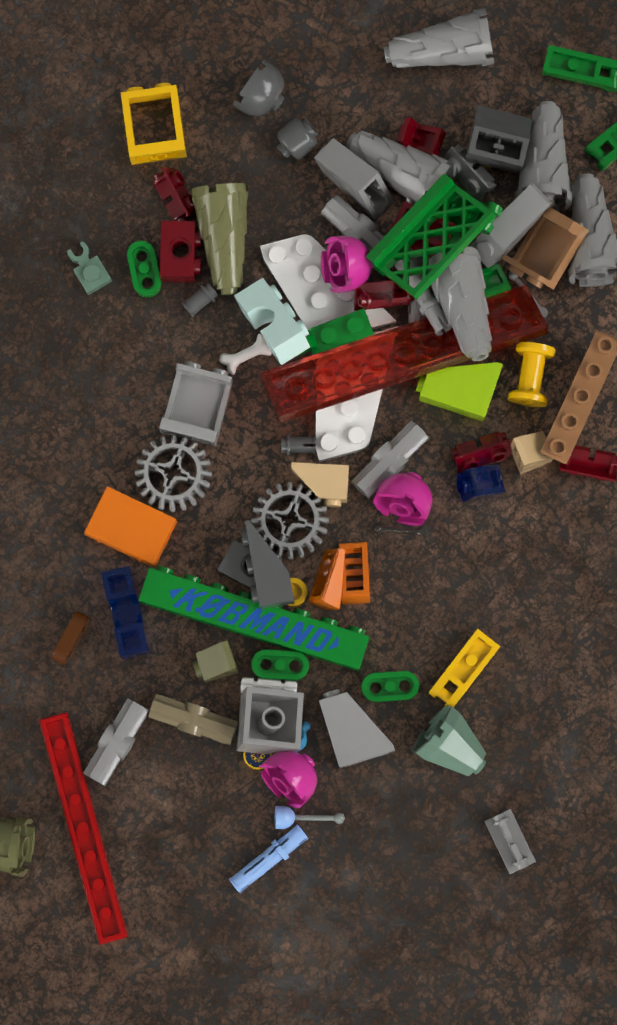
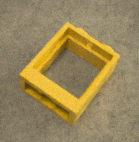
[121,83,187,165]

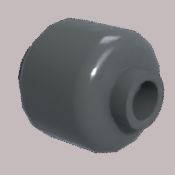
[277,118,319,159]

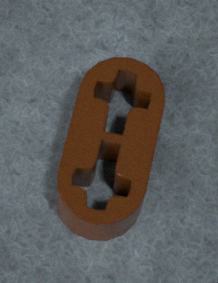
[51,611,90,666]

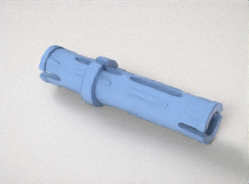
[229,824,309,893]

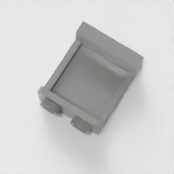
[159,361,233,447]

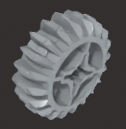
[135,435,212,512]
[251,482,329,560]

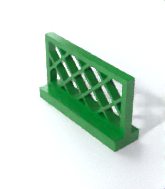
[366,174,495,300]

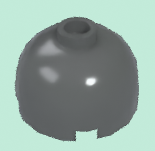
[233,59,285,117]

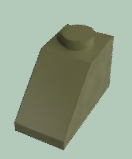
[193,640,238,683]

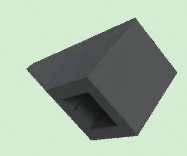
[240,520,295,609]

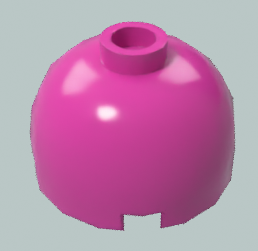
[321,236,373,293]
[373,472,433,526]
[260,751,317,808]

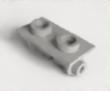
[444,144,497,201]
[484,809,536,874]

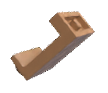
[501,207,589,290]

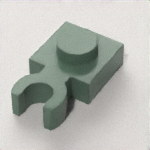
[67,241,112,295]

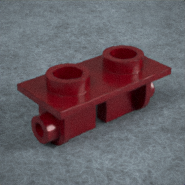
[153,167,197,221]
[354,278,414,311]
[451,431,512,474]
[560,445,617,482]

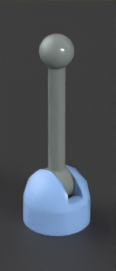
[275,806,345,829]

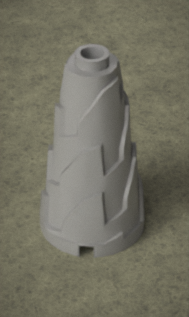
[384,8,495,68]
[515,101,572,213]
[346,130,457,205]
[567,173,617,287]
[429,247,492,361]

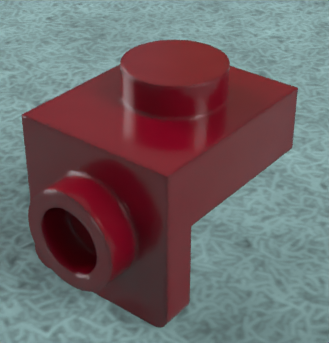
[397,117,446,156]

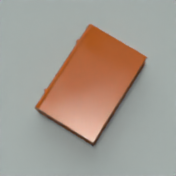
[84,486,178,568]

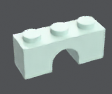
[234,278,310,365]

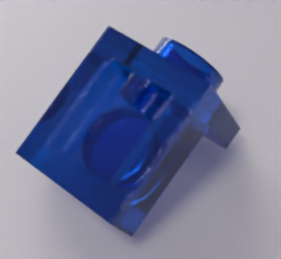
[457,464,505,502]

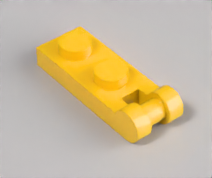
[428,629,501,708]

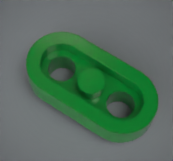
[127,241,162,298]
[251,650,309,681]
[361,671,419,703]

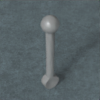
[507,271,548,319]

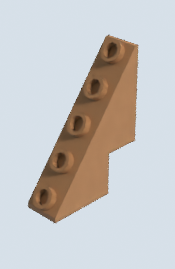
[540,330,617,464]

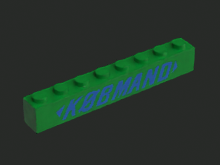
[138,565,370,672]

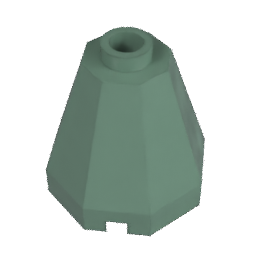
[411,705,486,776]

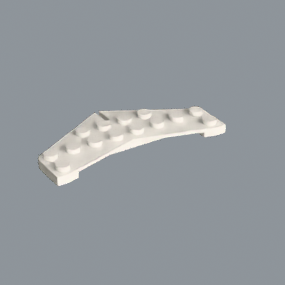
[260,235,398,462]

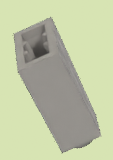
[314,138,394,221]
[319,689,395,769]

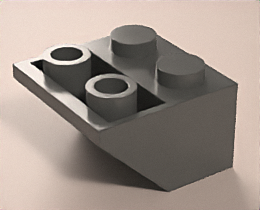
[464,105,532,174]

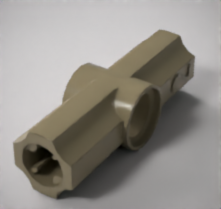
[148,694,239,745]

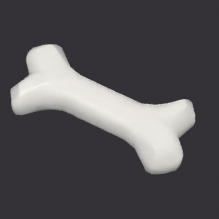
[219,334,272,375]

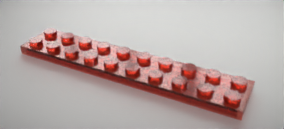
[260,285,548,423]

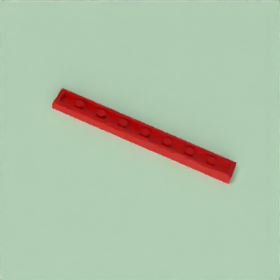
[39,712,128,945]

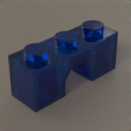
[101,566,151,660]

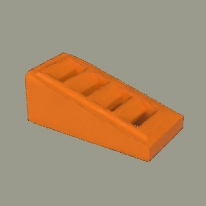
[339,542,371,605]
[308,548,345,611]

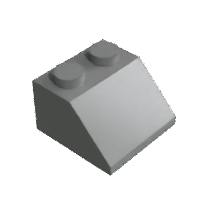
[237,686,304,754]

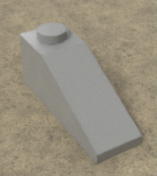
[470,183,552,268]

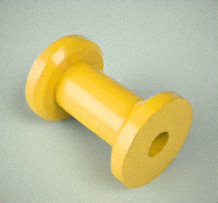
[507,342,556,407]

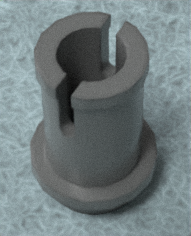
[181,282,218,317]
[280,433,316,456]

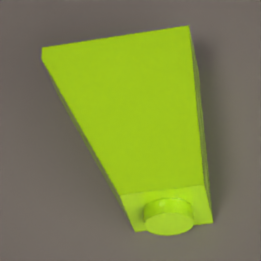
[416,362,503,422]

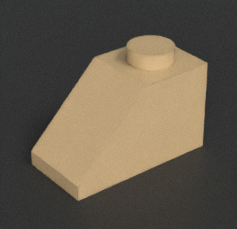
[511,431,553,474]
[291,462,349,508]

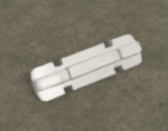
[240,677,297,693]

